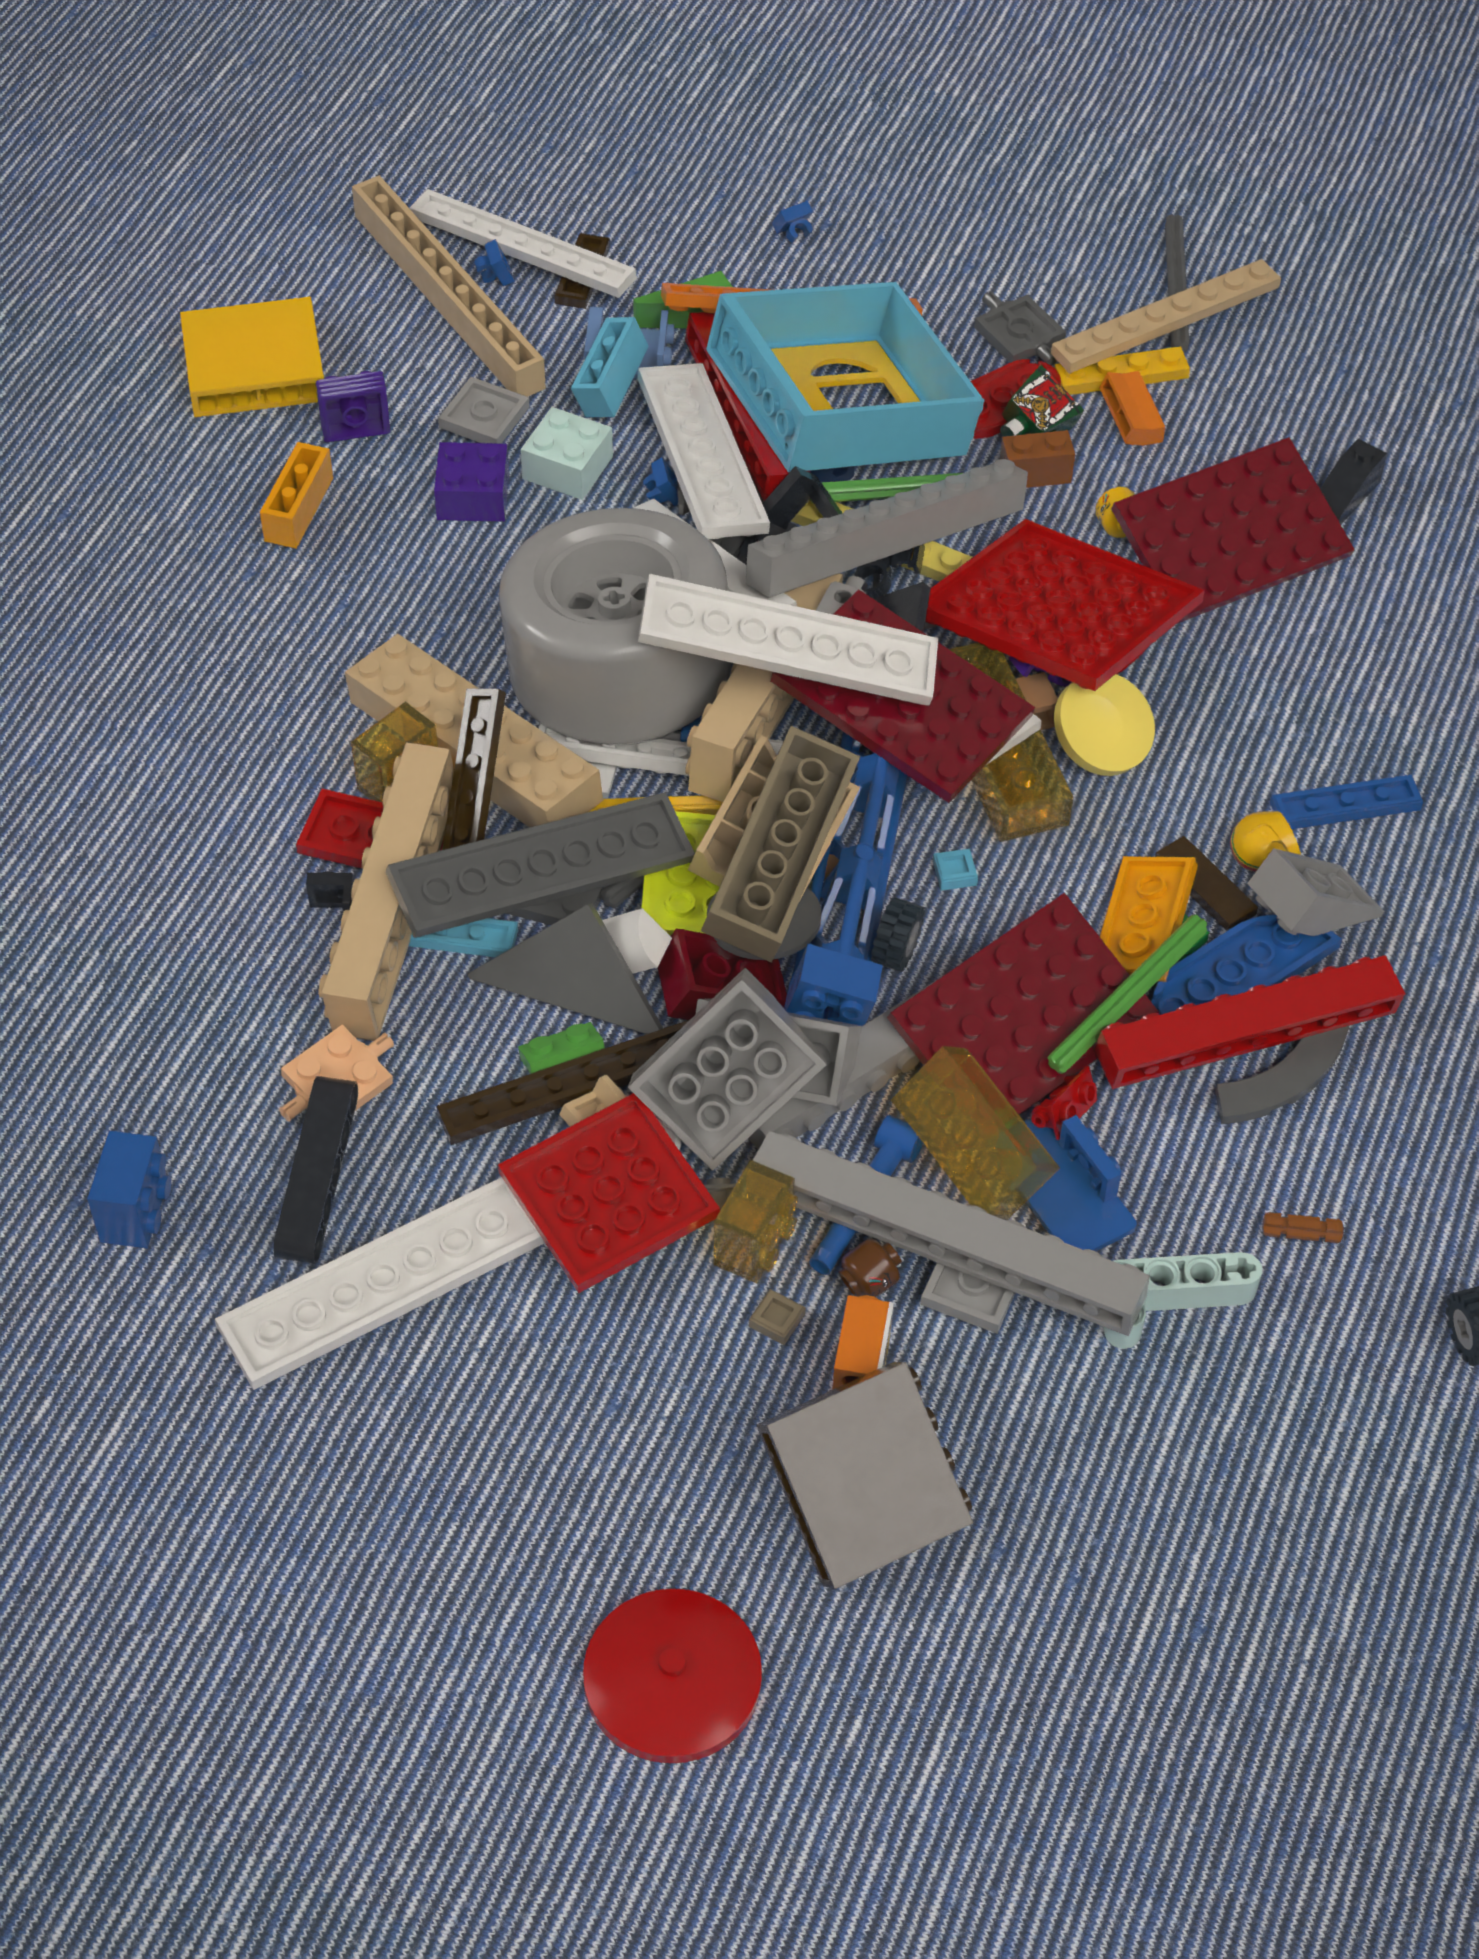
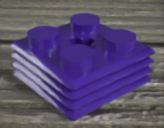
[316,371,390,442]

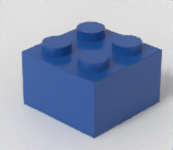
[87,1131,172,1249]

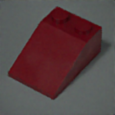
[658,928,787,1020]

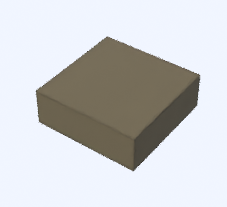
[749,1289,806,1345]

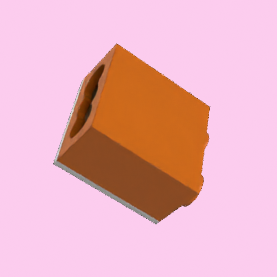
[832,1295,894,1390]

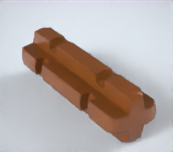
[1262,1212,1344,1243]

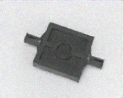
[974,291,1066,366]

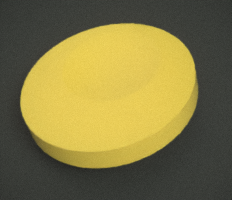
[1054,674,1155,776]

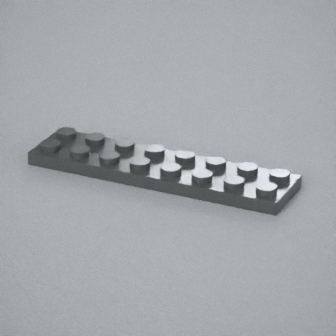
[386,792,695,938]

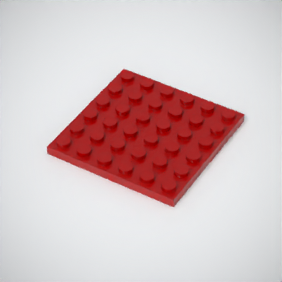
[925,519,1205,691]

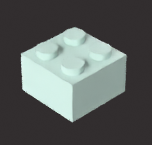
[521,407,613,500]

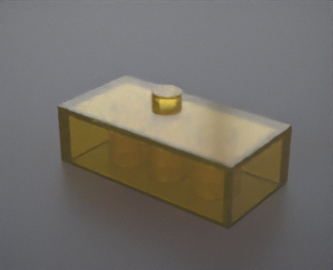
[891,1046,1060,1220]

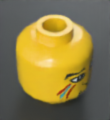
[1095,487,1135,538]

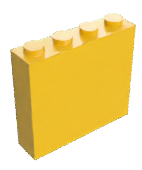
[180,297,324,417]

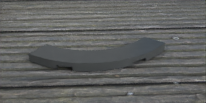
[1215,1026,1349,1124]

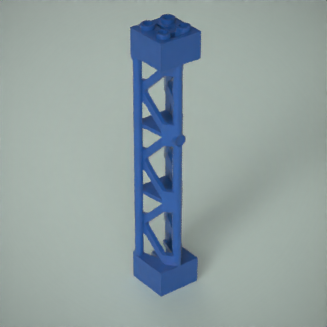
[784,732,908,1026]

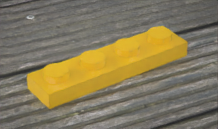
[1054,346,1190,395]

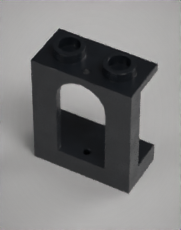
[762,466,842,530]

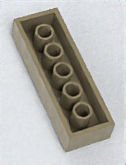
[701,726,860,963]

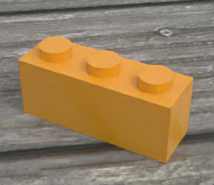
[260,442,333,549]

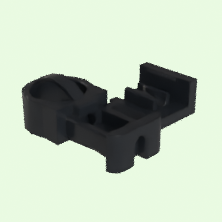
[854,544,925,598]

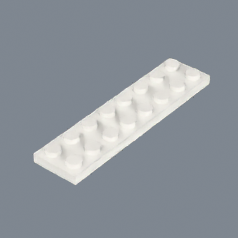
[637,363,770,539]
[638,574,938,706]
[215,1177,545,1390]

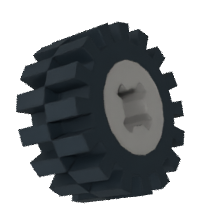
[871,897,925,972]
[1446,1286,1479,1366]

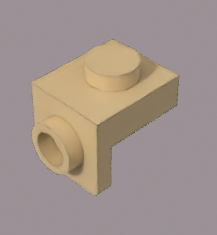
[559,1075,627,1126]

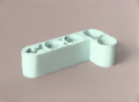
[1103,1252,1262,1349]

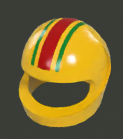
[1230,811,1301,873]

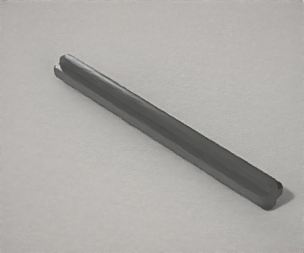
[1165,214,1189,353]

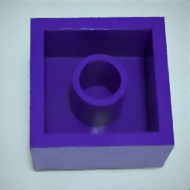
[434,442,509,522]

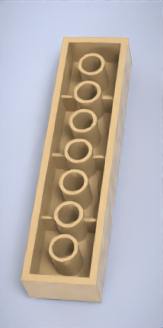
[685,573,843,802]
[345,634,603,827]
[319,742,454,1041]

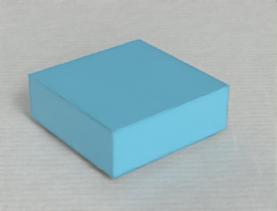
[933,849,978,891]

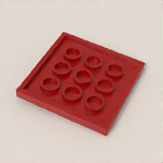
[498,1093,721,1293]

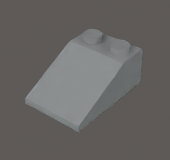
[1247,848,1385,936]

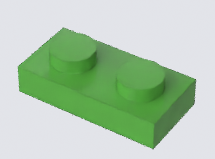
[518,1022,605,1074]

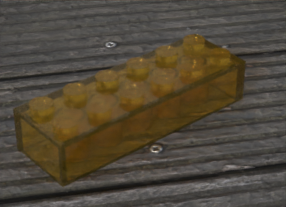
[949,642,1074,842]

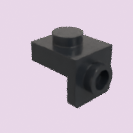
[306,871,354,911]

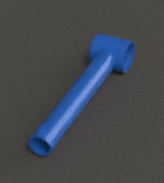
[809,1114,926,1275]

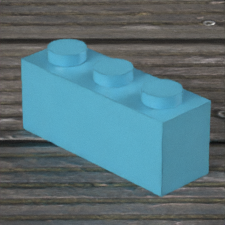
[571,317,649,417]

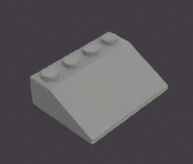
[628,968,827,1171]

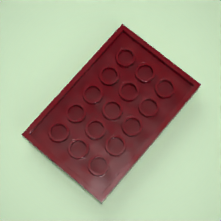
[1111,437,1355,624]
[770,589,1035,803]
[887,892,1159,1142]

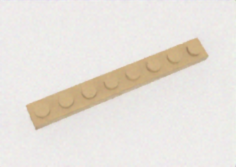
[1051,259,1281,373]

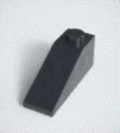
[1320,438,1387,525]

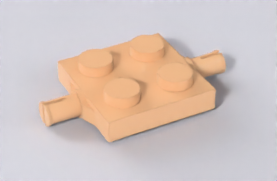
[279,1024,394,1122]

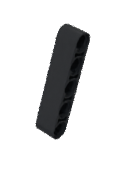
[274,1076,358,1264]

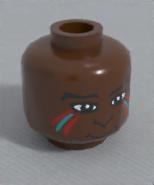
[839,1239,902,1298]

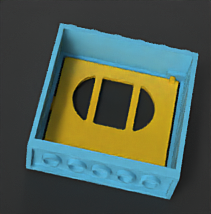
[706,282,984,472]

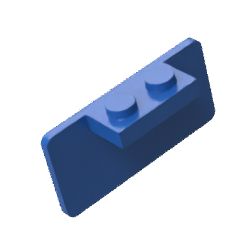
[986,1115,1137,1252]

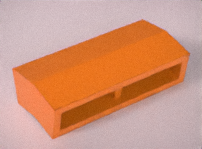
[1099,371,1166,446]

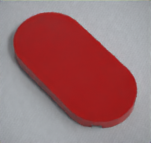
[970,359,1061,439]

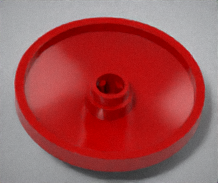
[583,1589,762,1763]

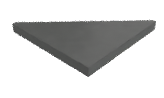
[467,902,663,1034]

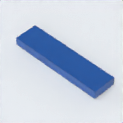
[1270,774,1423,829]

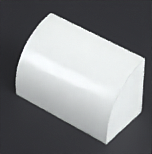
[602,908,672,974]

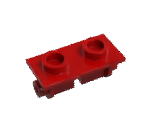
[1031,1066,1097,1140]

